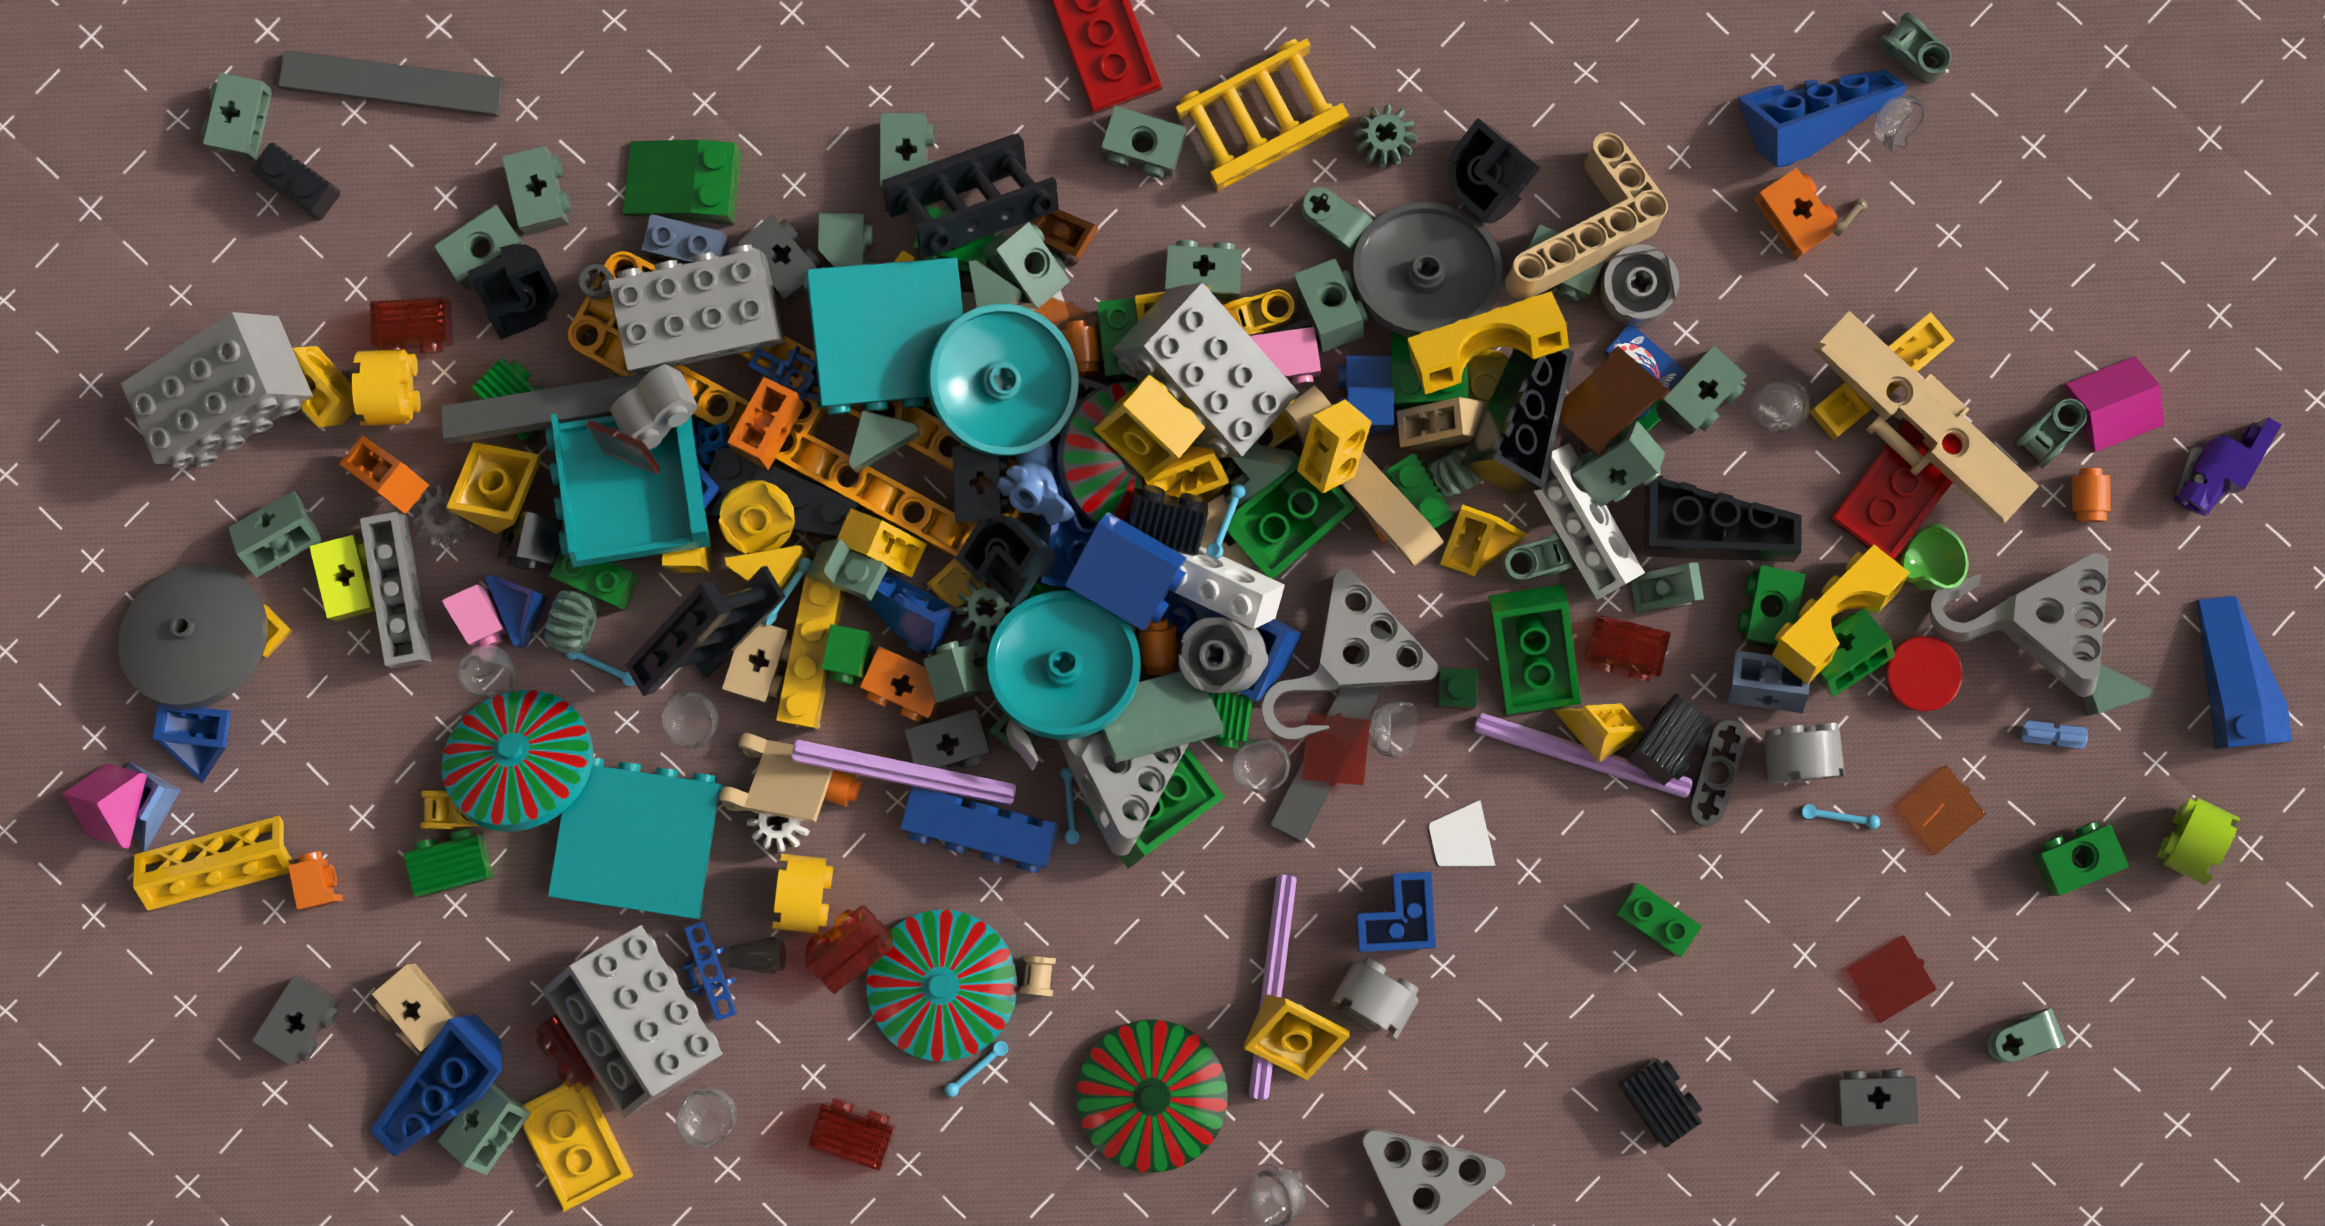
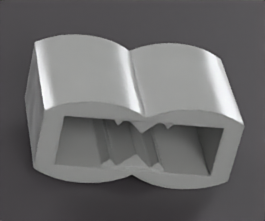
[610,364,697,451]

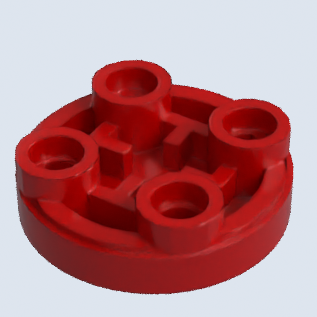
[1885,636,1963,712]

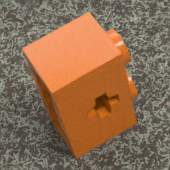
[1754,168,1838,260]
[727,377,804,470]
[339,435,429,514]
[860,646,940,723]

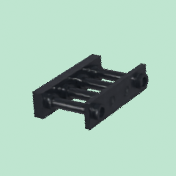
[882,133,1059,259]
[625,565,786,696]

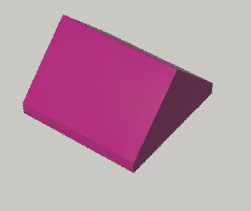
[2064,356,2164,453]
[62,764,147,848]

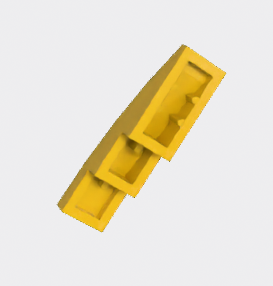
[1810,312,1955,440]

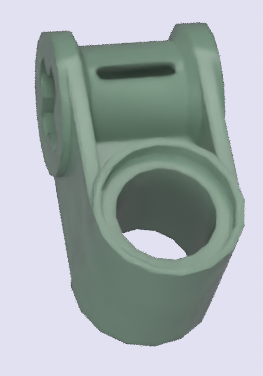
[1879,12,1951,84]
[1301,187,1373,253]
[2014,398,2087,469]
[1500,533,1576,584]
[1986,1008,2066,1062]

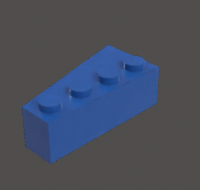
[900,786,1060,873]

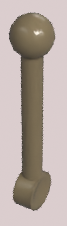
[1833,198,1868,237]

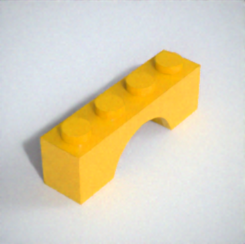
[1407,291,1569,395]
[1772,545,1910,685]
[776,572,846,730]

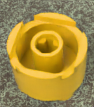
[352,350,421,426]
[772,853,833,934]

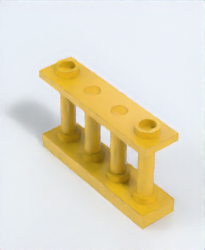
[1176,38,1349,192]

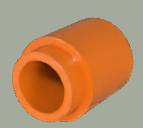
[1060,320,1101,376]
[2071,468,2111,522]
[1138,618,1179,675]
[824,770,862,807]

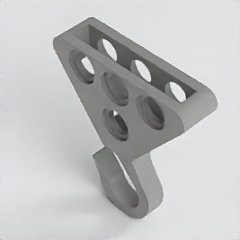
[1930,553,2109,697]
[1262,569,1438,741]
[1006,719,1189,856]
[1361,1128,1505,1226]

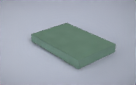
[1101,671,1223,763]

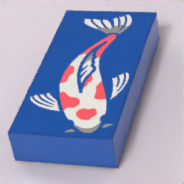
[1604,324,1687,400]

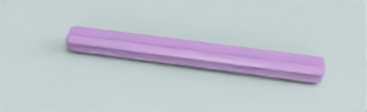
[1474,713,1692,798]
[792,740,1016,806]
[1248,874,1297,1100]

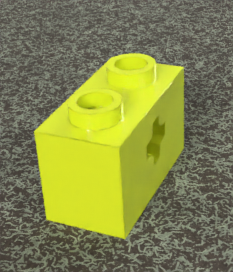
[309,535,375,622]

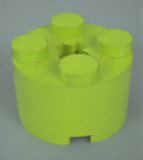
[2156,797,2240,885]

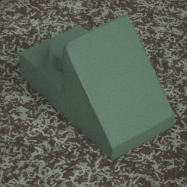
[1224,444,1298,509]
[806,539,888,601]
[1631,562,1704,613]

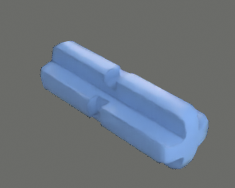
[2021,720,2088,749]

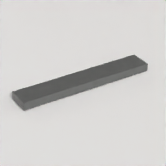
[279,50,505,117]
[441,372,649,445]
[1270,625,1404,843]

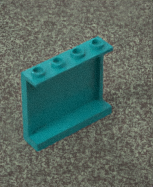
[803,258,963,415]
[546,413,710,567]
[548,758,724,919]

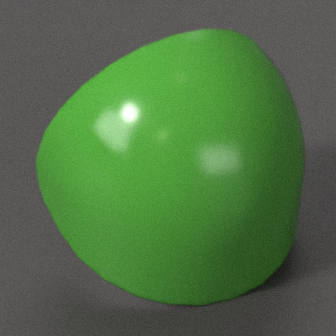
[1900,524,1969,591]

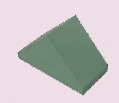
[969,260,1022,308]
[849,411,921,473]
[2078,656,2153,716]

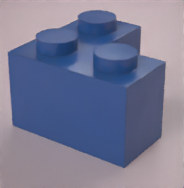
[1338,356,1394,435]
[1355,871,1436,952]

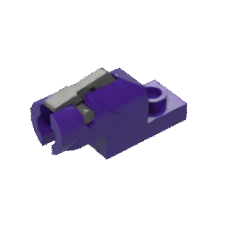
[2174,417,2282,516]

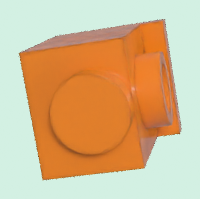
[288,851,343,910]

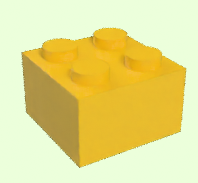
[1094,374,1205,481]

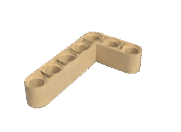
[1505,132,1668,300]
[1284,385,1443,567]

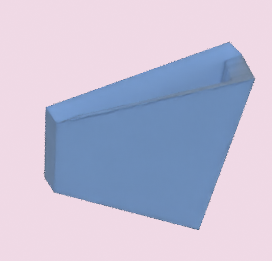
[126,762,181,852]

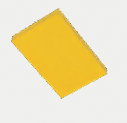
[522,1074,633,1211]

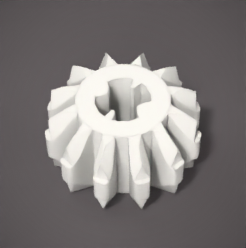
[747,811,810,852]

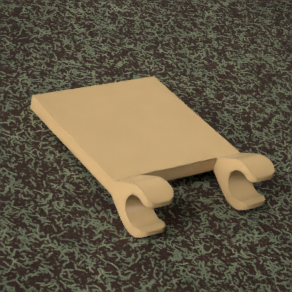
[719,733,834,823]

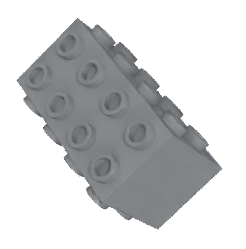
[608,244,785,374]
[1112,282,1299,458]
[121,312,313,468]
[542,925,723,1119]

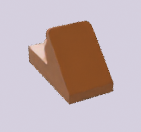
[1033,209,1098,265]

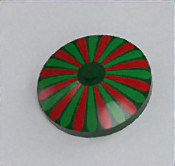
[1076,1019,1228,1173]

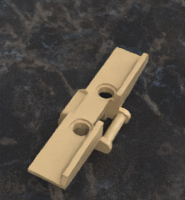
[1813,311,2039,525]

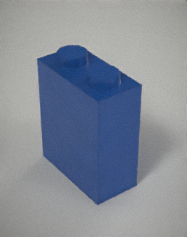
[1065,512,1187,631]

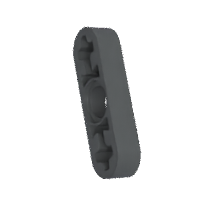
[1688,720,1746,826]

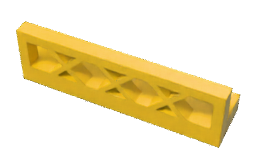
[133,815,293,911]

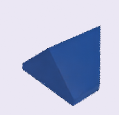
[485,575,548,649]
[153,704,231,784]

